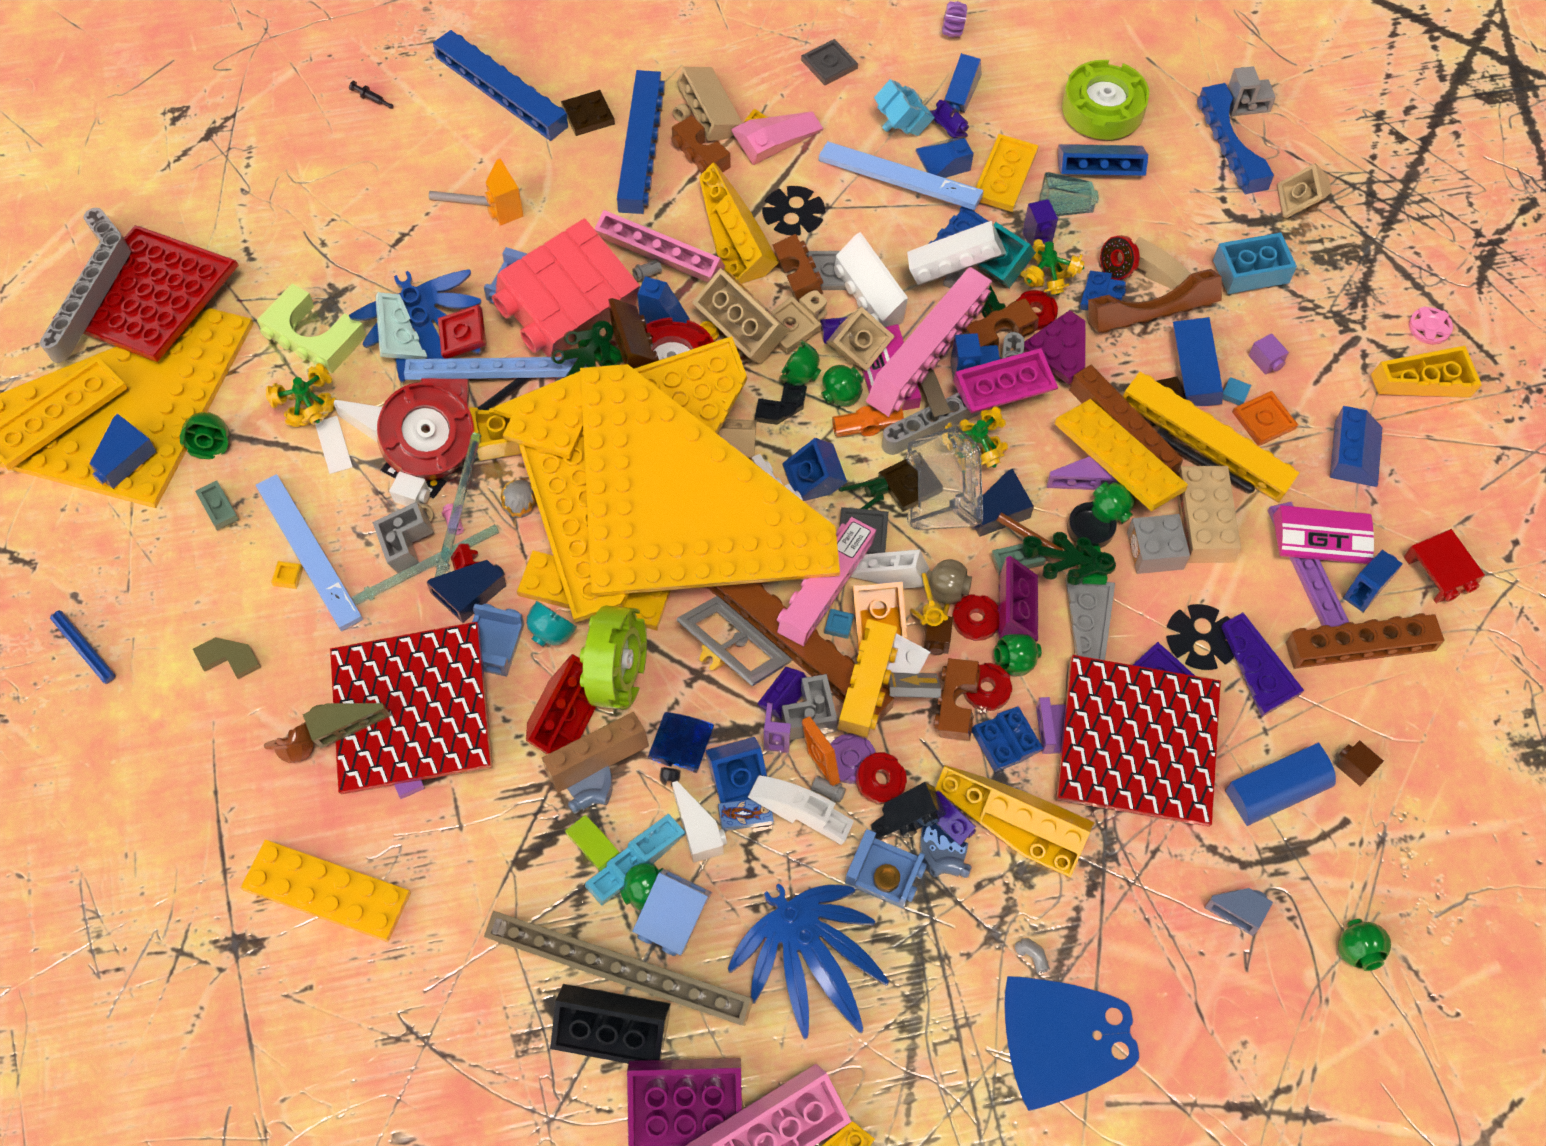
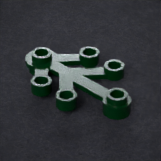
[551,321,615,382]
[1022,532,1116,585]

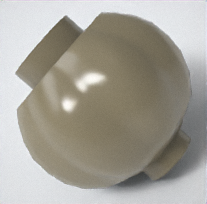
[927,559,972,604]

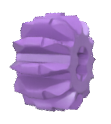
[942,1,967,37]

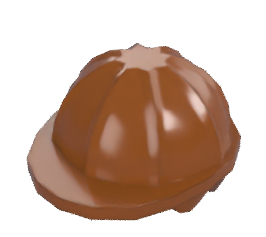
[264,722,314,763]

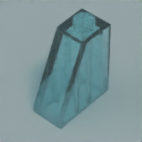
[1039,172,1099,216]

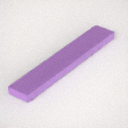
[1268,501,1349,627]

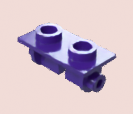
[930,100,969,138]
[937,791,976,846]

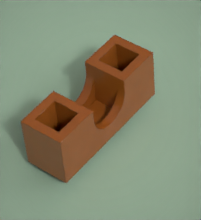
[671,115,731,173]
[772,234,824,302]
[966,298,1039,349]
[934,658,981,741]

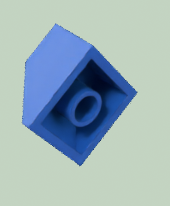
[783,438,847,501]
[705,737,767,803]

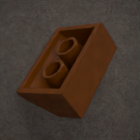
[608,298,659,369]

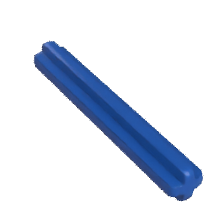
[50,610,115,684]

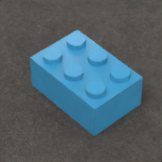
[1213,232,1297,294]

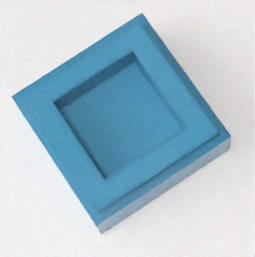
[1223,377,1251,405]
[824,609,854,639]

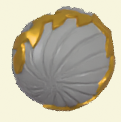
[500,480,537,518]

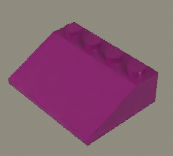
[627,1058,742,1146]

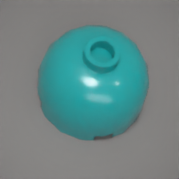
[526,601,577,647]

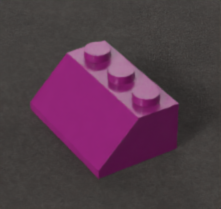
[998,556,1038,642]

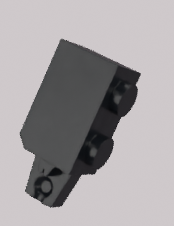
[871,782,946,840]

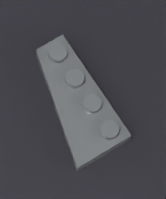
[1065,575,1115,660]

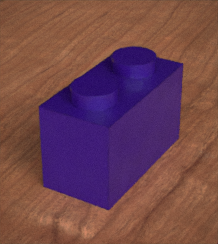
[1022,199,1058,247]

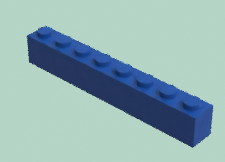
[433,30,568,141]
[617,70,665,214]

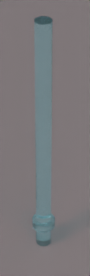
[435,433,481,577]
[351,524,499,606]

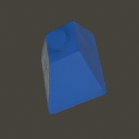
[916,138,974,178]

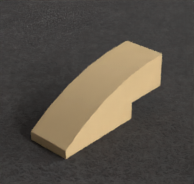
[1135,237,1191,290]

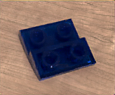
[647,712,714,773]

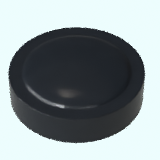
[1067,502,1117,548]

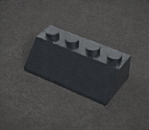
[550,984,671,1064]

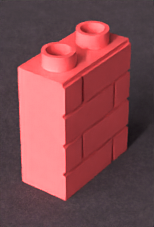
[492,218,640,357]

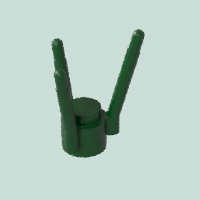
[839,475,889,510]

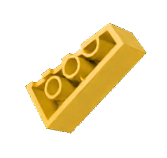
[1371,345,1482,398]
[469,407,521,461]
[838,619,898,738]

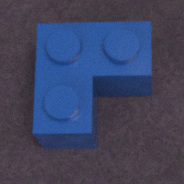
[950,333,1000,378]

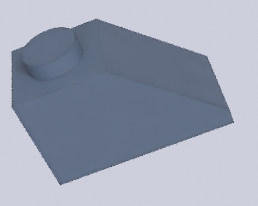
[1205,888,1273,936]

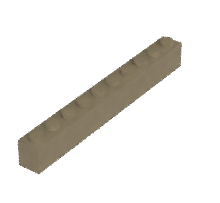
[484,911,754,1026]

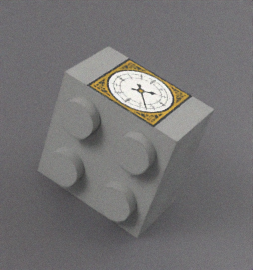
[1127,514,1190,574]

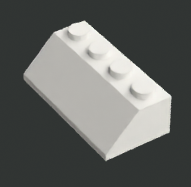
[907,221,1006,285]
[834,232,908,327]

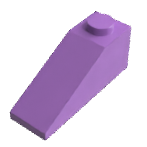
[1047,456,1118,490]

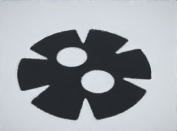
[762,186,826,236]
[1166,604,1234,670]

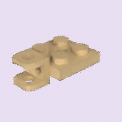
[771,290,827,354]

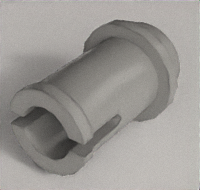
[632,259,662,282]
[811,776,846,803]

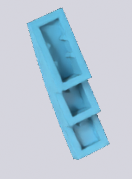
[585,814,685,906]

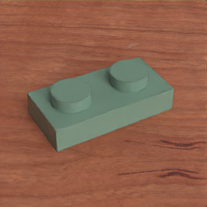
[195,480,239,530]
[991,544,1046,575]

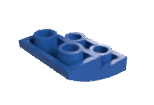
[972,706,1044,773]

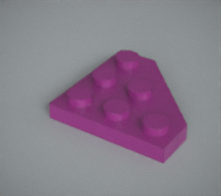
[1024,310,1086,384]

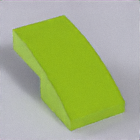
[565,815,619,871]

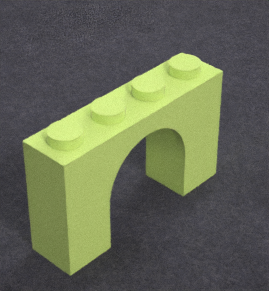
[257,284,366,373]

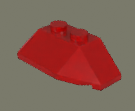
[526,654,596,754]

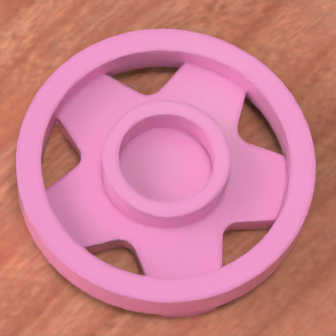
[1409,306,1453,345]

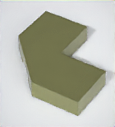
[193,637,261,679]

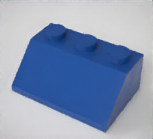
[1330,406,1383,487]

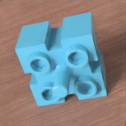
[874,79,934,136]

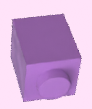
[1248,333,1289,375]

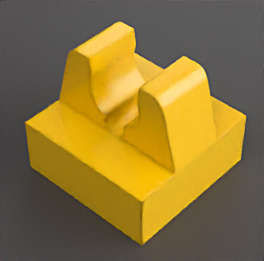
[699,640,734,670]

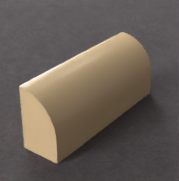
[677,67,742,141]

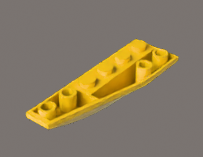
[699,162,779,284]
[935,765,1094,878]

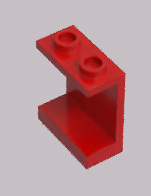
[1404,529,1485,604]

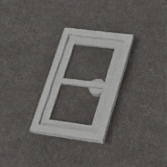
[676,596,792,686]

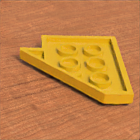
[494,371,583,460]

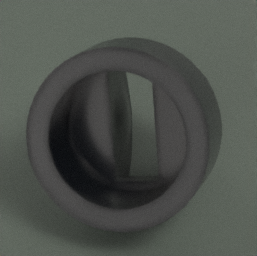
[660,767,681,787]

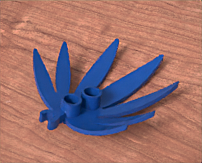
[349,269,481,383]
[728,884,889,1040]

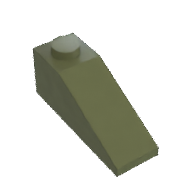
[303,703,392,748]

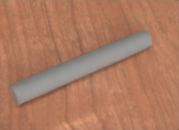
[429,191,490,206]

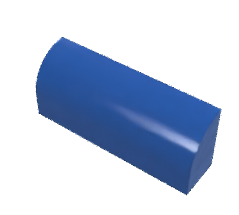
[1058,144,1149,176]
[1173,317,1223,406]
[1225,742,1336,826]

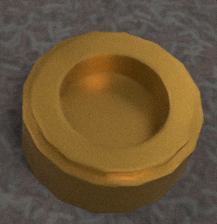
[874,864,900,892]

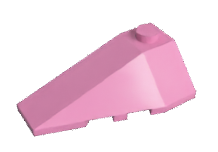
[731,111,823,165]

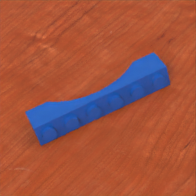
[1197,83,1274,195]

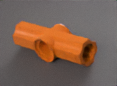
[832,406,904,437]

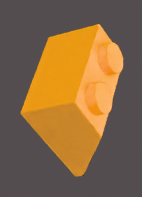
[485,158,524,226]

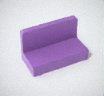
[1036,697,1066,754]
[764,703,791,753]

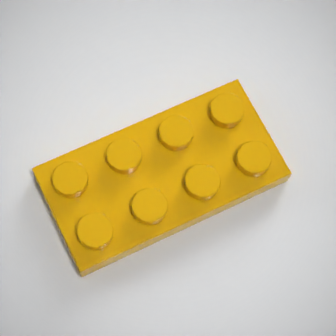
[976,134,1039,212]

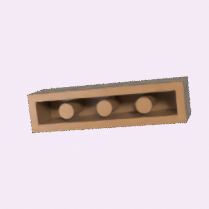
[541,711,649,793]

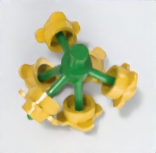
[1020,239,1085,295]
[266,363,337,427]
[942,406,1008,469]

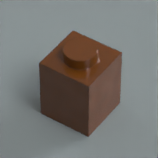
[924,616,953,655]
[1336,740,1384,787]

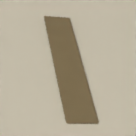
[921,368,951,417]

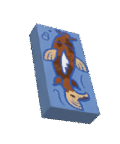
[718,799,774,831]

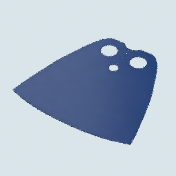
[1005,976,1139,1111]

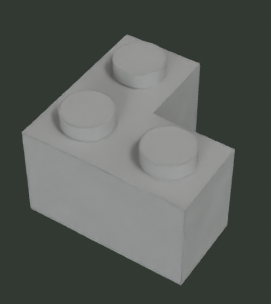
[1228,66,1276,116]
[372,502,434,573]
[782,674,837,740]

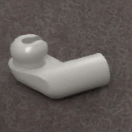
[1015,938,1050,974]

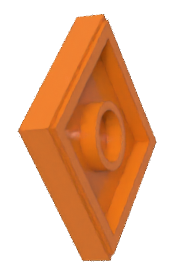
[1232,391,1298,446]
[802,716,840,786]

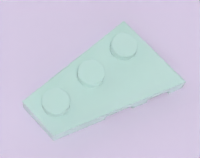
[375,292,427,359]

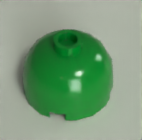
[779,340,821,386]
[180,412,229,459]

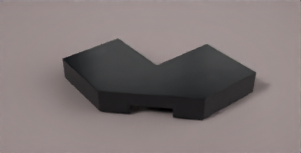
[755,383,807,425]

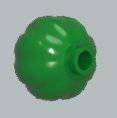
[821,365,863,407]
[1092,481,1135,524]
[994,634,1042,677]
[620,863,664,911]
[1338,919,1391,971]

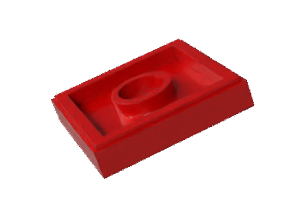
[438,304,486,359]

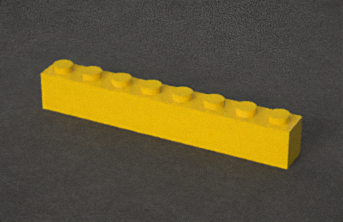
[1123,371,1300,503]

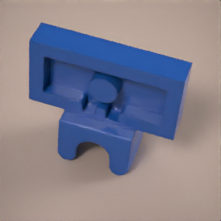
[1081,270,1126,311]

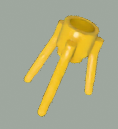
[910,573,950,626]

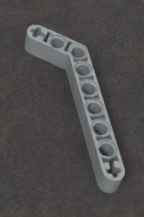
[40,208,131,363]
[882,332,1024,455]

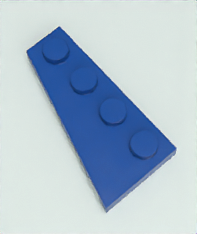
[928,206,989,244]

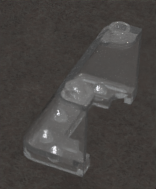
[906,425,983,530]

